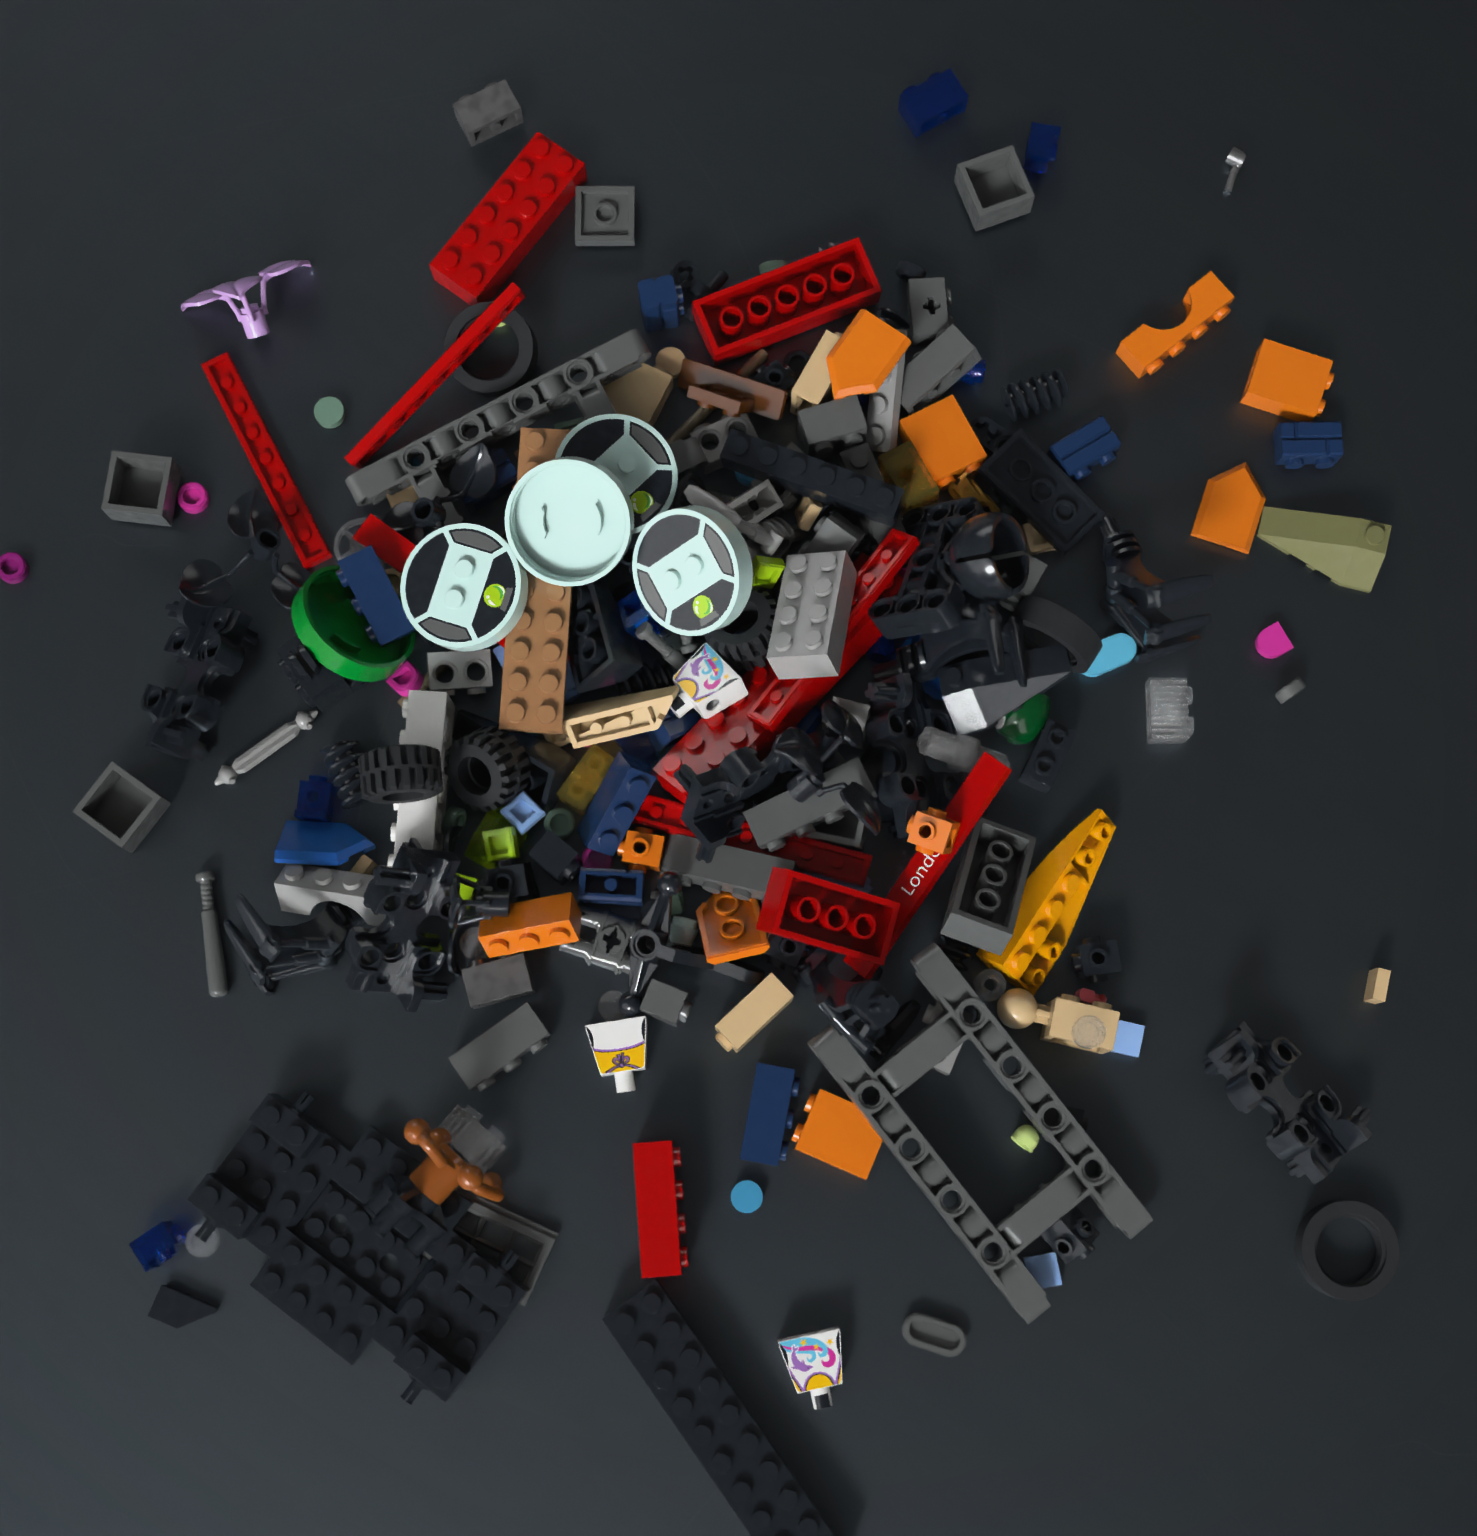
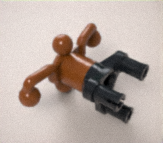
[363,1118,505,1260]

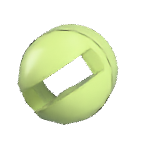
[1011,1125,1039,1153]

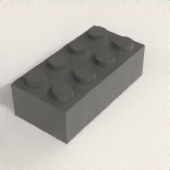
[940,817,1037,956]

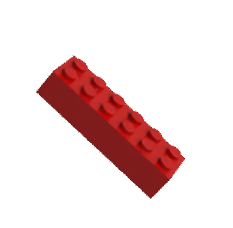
[429,131,587,305]
[692,237,882,367]

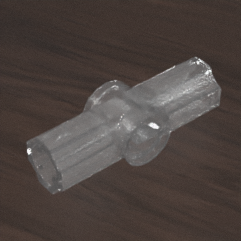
[917,726,1010,773]

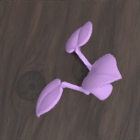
[181,260,311,339]

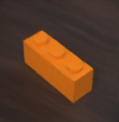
[478,892,582,958]

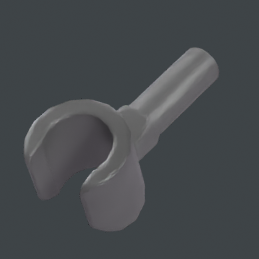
[1225,147,1246,192]

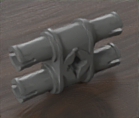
[559,902,655,982]

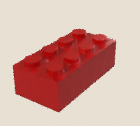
[756,867,901,966]
[633,1140,689,1278]

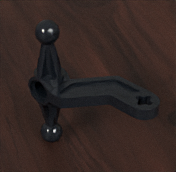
[618,871,765,1016]

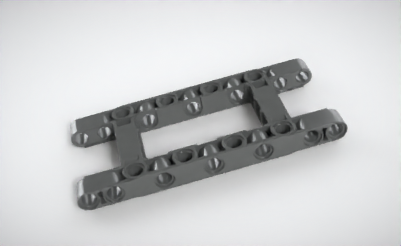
[345,329,708,541]
[807,942,1153,1325]

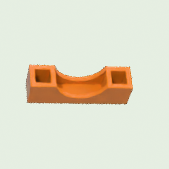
[1116,271,1235,379]

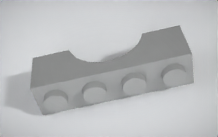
[274,863,408,926]

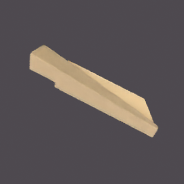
[543,685,679,749]

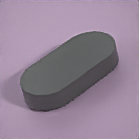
[902,1312,966,1357]

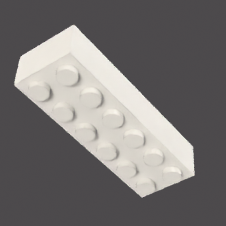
[388,690,455,867]

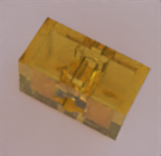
[878,440,940,514]
[556,744,615,816]

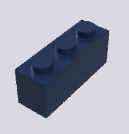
[336,545,416,648]
[576,751,657,857]
[740,1062,800,1166]

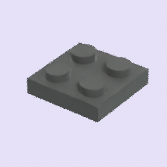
[575,186,635,246]

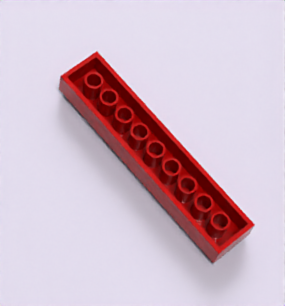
[652,552,903,804]

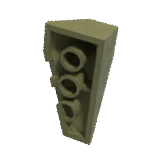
[1256,506,1392,593]

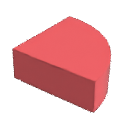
[1075,988,1107,1005]

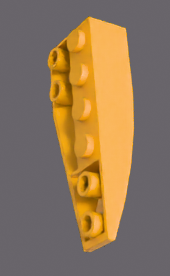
[976,808,1116,996]

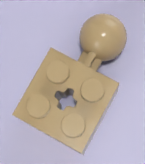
[997,988,1120,1054]

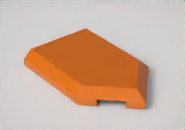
[826,309,912,400]
[1190,462,1266,554]
[696,890,770,965]

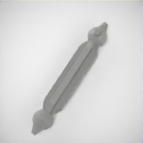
[214,710,319,786]

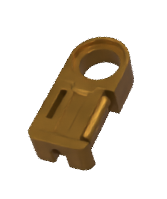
[948,472,1000,512]

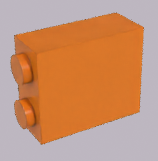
[1240,338,1334,422]
[898,394,987,492]
[791,1089,883,1180]

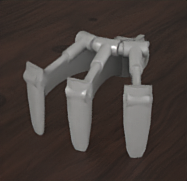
[684,484,807,592]

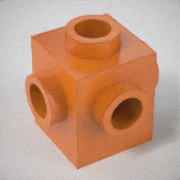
[906,807,961,856]
[617,827,665,874]

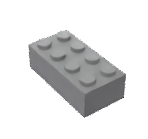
[766,550,857,680]

